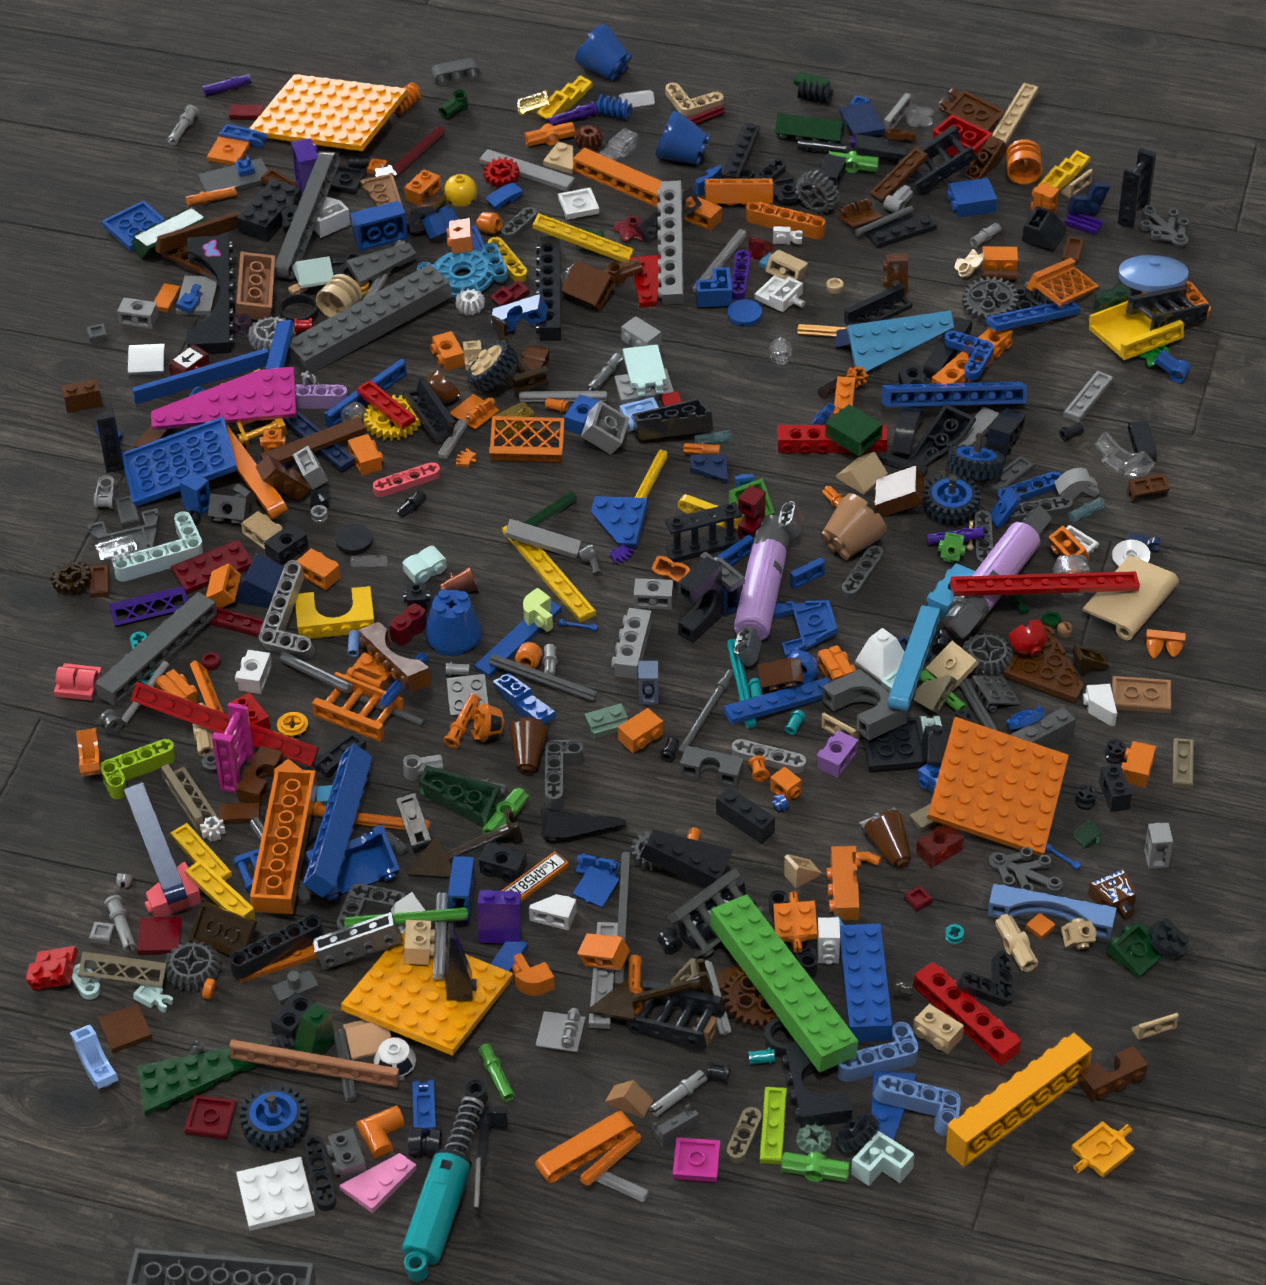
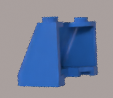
[304,825,400,902]

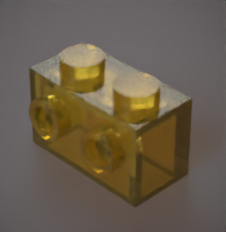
[494,401,536,440]

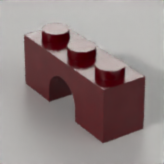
[738,485,766,542]

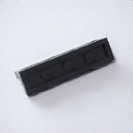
[634,188,702,243]
[844,283,913,326]
[403,379,455,439]
[96,402,124,473]
[678,879,756,949]

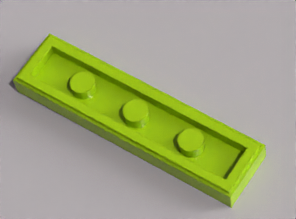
[760,1087,787,1165]

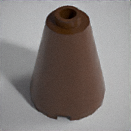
[509,717,549,775]
[864,810,911,869]

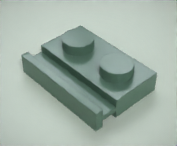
[585,703,628,739]

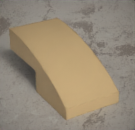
[463,340,481,371]

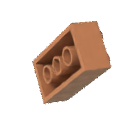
[235,252,275,320]

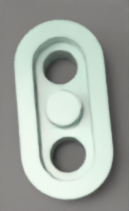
[72,964,101,1000]

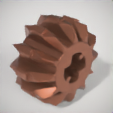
[575,125,603,150]

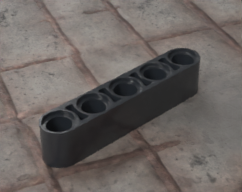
[923,317,973,377]
[769,890,818,979]
[230,914,323,979]

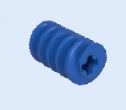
[596,94,632,120]

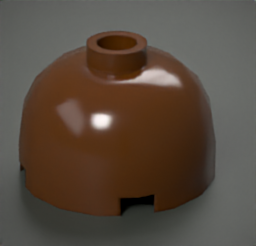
[426,369,460,405]

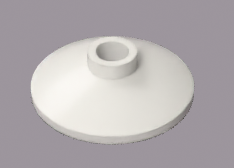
[1112,540,1150,567]

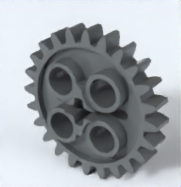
[962,276,1019,322]

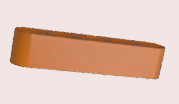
[746,201,825,239]
[535,1111,636,1183]

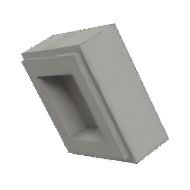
[89,922,116,945]

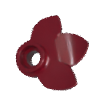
[613,216,645,243]

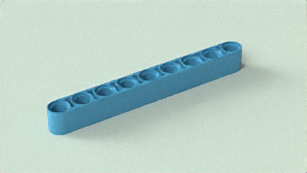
[888,605,941,711]

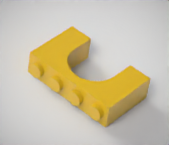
[295,586,374,639]

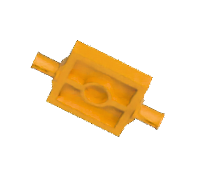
[1071,1121,1134,1178]

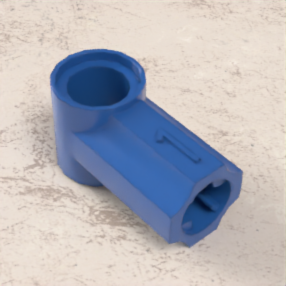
[1154,350,1191,383]

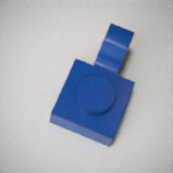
[176,284,203,314]

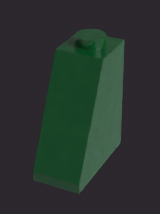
[293,1003,335,1055]

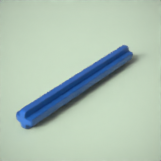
[380,652,428,707]

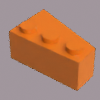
[827,846,859,920]

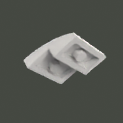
[128,344,165,376]

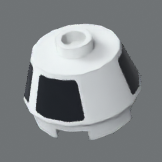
[374,1038,416,1080]

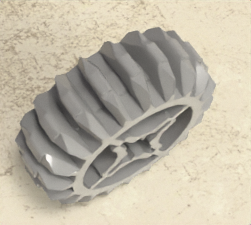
[248,316,296,353]

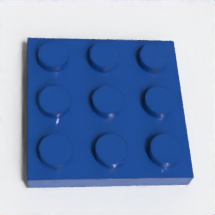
[102,200,164,251]

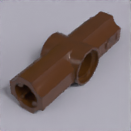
[601,258,644,285]

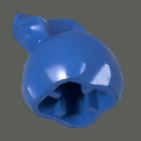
[787,648,818,685]

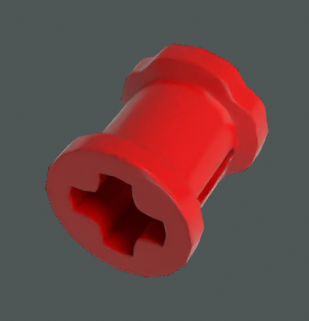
[294,318,313,334]

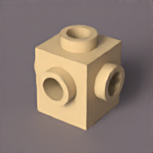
[1061,918,1096,950]

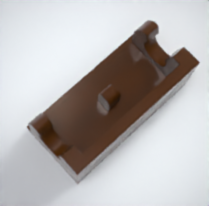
[1126,473,1170,502]

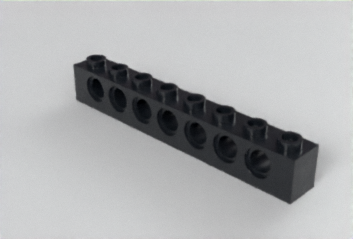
[536,236,561,341]

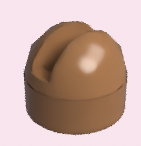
[1057,621,1073,638]

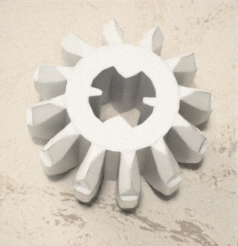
[455,289,485,316]

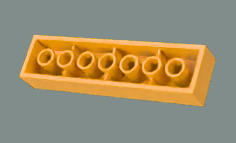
[946,1033,1092,1167]

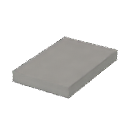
[176,276,218,316]

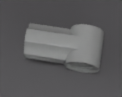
[883,185,913,213]
[404,754,443,781]

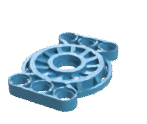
[417,243,508,298]

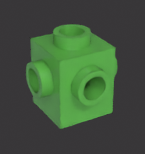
[938,532,966,562]

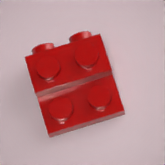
[25,946,78,990]

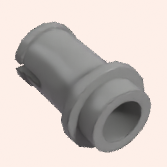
[446,662,469,677]

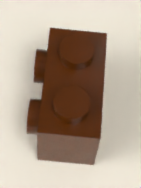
[61,379,102,413]
[758,658,804,691]

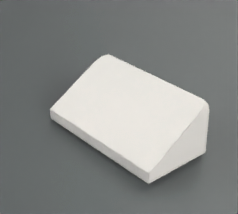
[619,90,655,107]

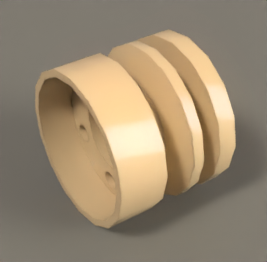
[316,274,362,318]

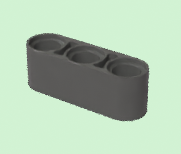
[431,58,480,85]

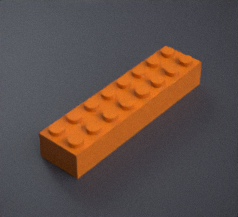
[250,768,317,914]

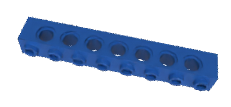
[881,382,1027,407]

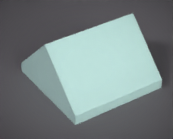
[292,256,333,288]

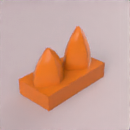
[1145,629,1186,659]

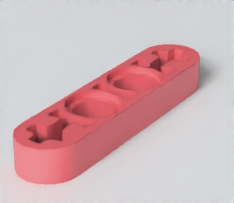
[373,462,440,497]

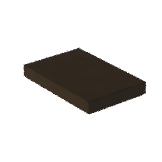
[189,901,258,956]

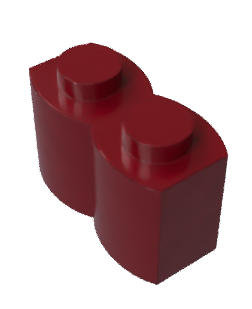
[389,603,427,646]

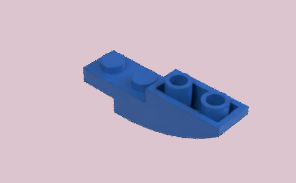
[493,673,556,724]

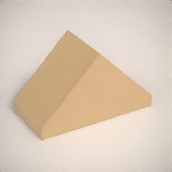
[784,854,822,888]

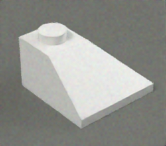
[855,628,905,682]

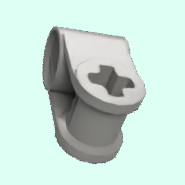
[94,475,117,509]

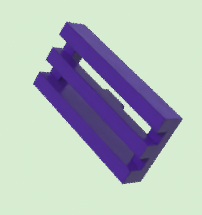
[1064,213,1103,235]

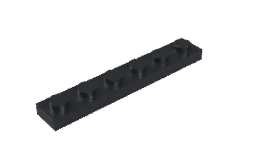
[721,123,760,179]

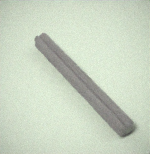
[519,391,607,402]

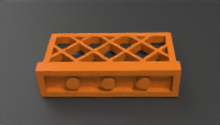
[1027,258,1099,306]
[489,416,565,462]

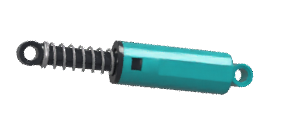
[402,1078,488,1282]

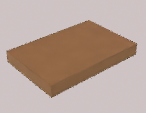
[1112,676,1171,713]

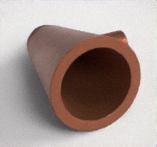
[440,567,478,592]

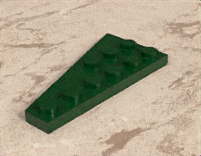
[137,1041,265,1117]

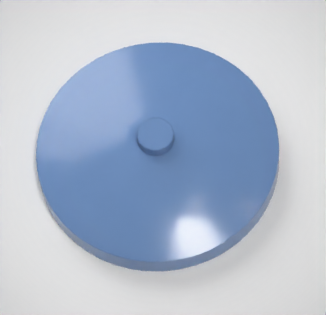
[1119,255,1189,292]

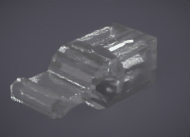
[599,128,638,161]

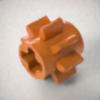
[846,365,869,389]

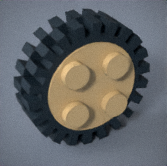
[466,340,518,392]

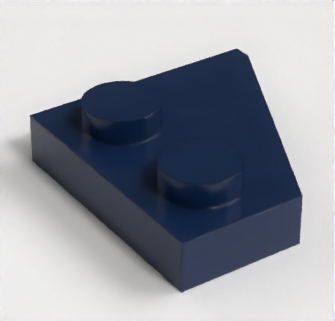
[690,454,727,484]

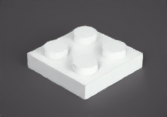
[558,188,599,220]

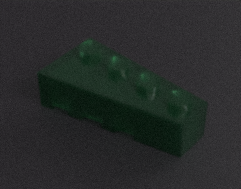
[418,765,502,828]

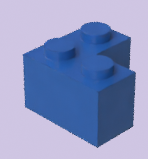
[696,267,732,307]

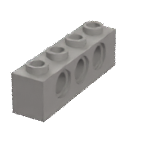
[611,608,652,679]

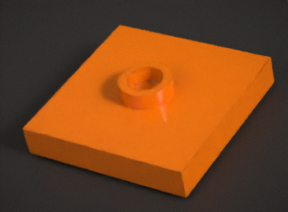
[207,137,250,166]

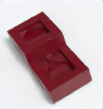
[490,280,530,306]

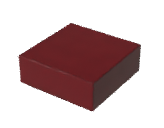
[904,885,933,912]

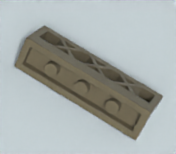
[161,764,219,832]
[78,952,166,988]

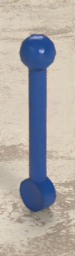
[558,619,598,632]
[1045,844,1080,870]

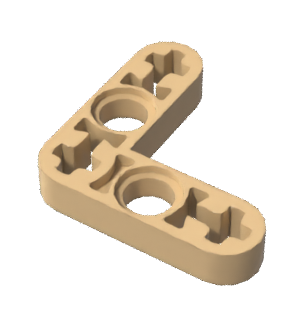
[665,83,723,116]

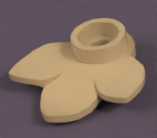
[955,249,985,278]

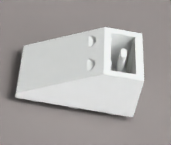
[314,197,350,237]

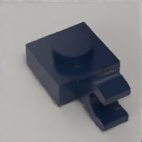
[1128,534,1161,553]

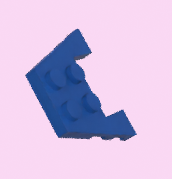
[774,600,838,658]

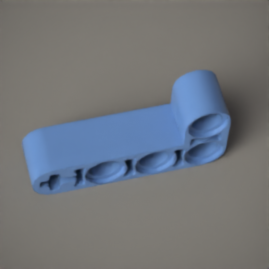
[837,1022,918,1082]
[873,1075,961,1137]

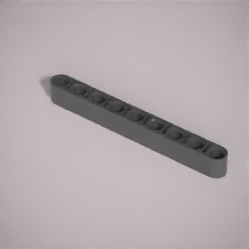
[274,152,340,279]

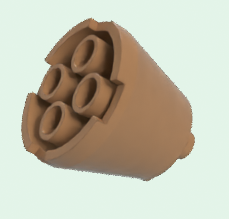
[820,493,887,560]

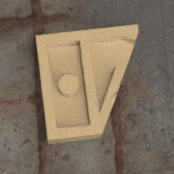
[543,142,573,174]

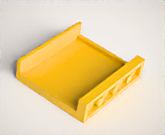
[1089,301,1184,360]

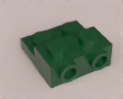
[1106,921,1163,979]

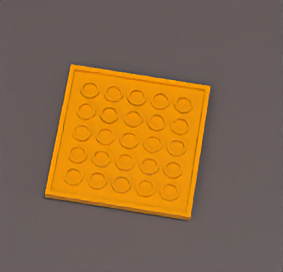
[341,932,513,1056]

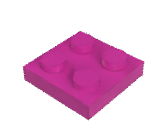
[673,1137,720,1182]

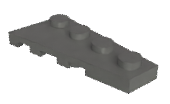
[346,242,416,287]

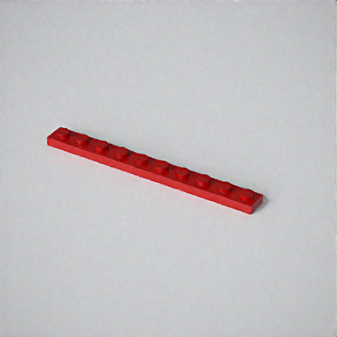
[950,571,1140,596]
[131,682,319,767]

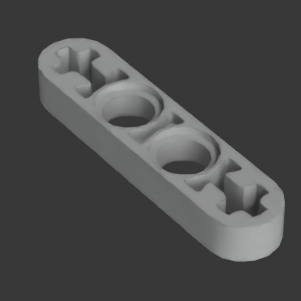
[732,739,806,773]

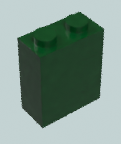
[825,404,883,456]

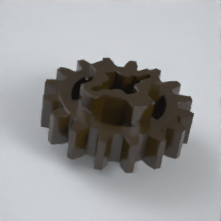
[50,560,92,595]

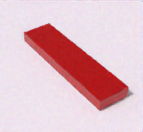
[356,380,416,430]

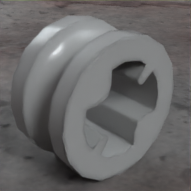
[311,505,328,523]

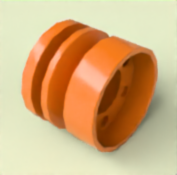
[1006,140,1043,185]

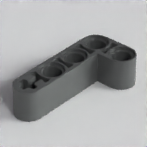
[545,740,584,810]

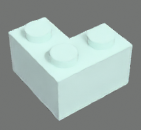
[851,1131,914,1186]

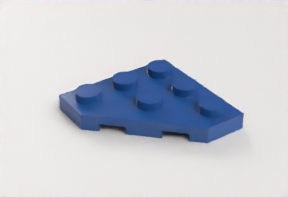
[591,496,649,548]

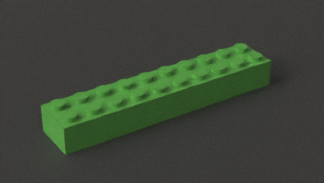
[710,894,858,1073]

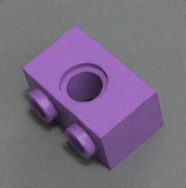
[816,731,859,778]

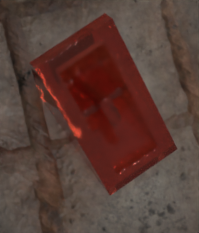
[748,236,775,261]

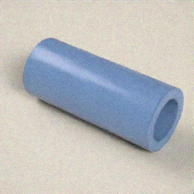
[348,630,360,657]

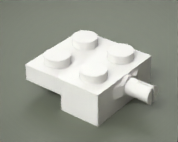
[755,275,805,312]

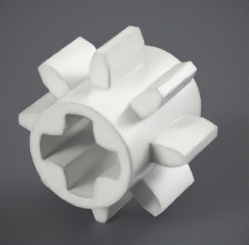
[200,816,226,842]

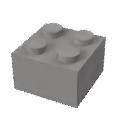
[581,400,630,455]

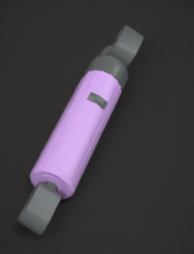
[734,501,804,666]
[943,504,1052,639]

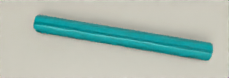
[727,638,756,729]

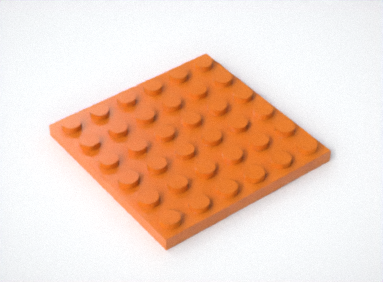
[927,717,1069,857]

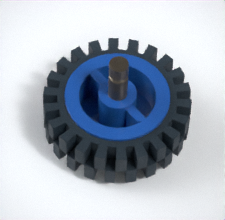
[946,433,1005,480]
[922,473,981,525]
[240,1084,309,1151]

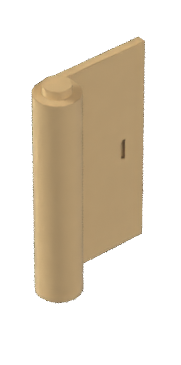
[1083,555,1179,640]

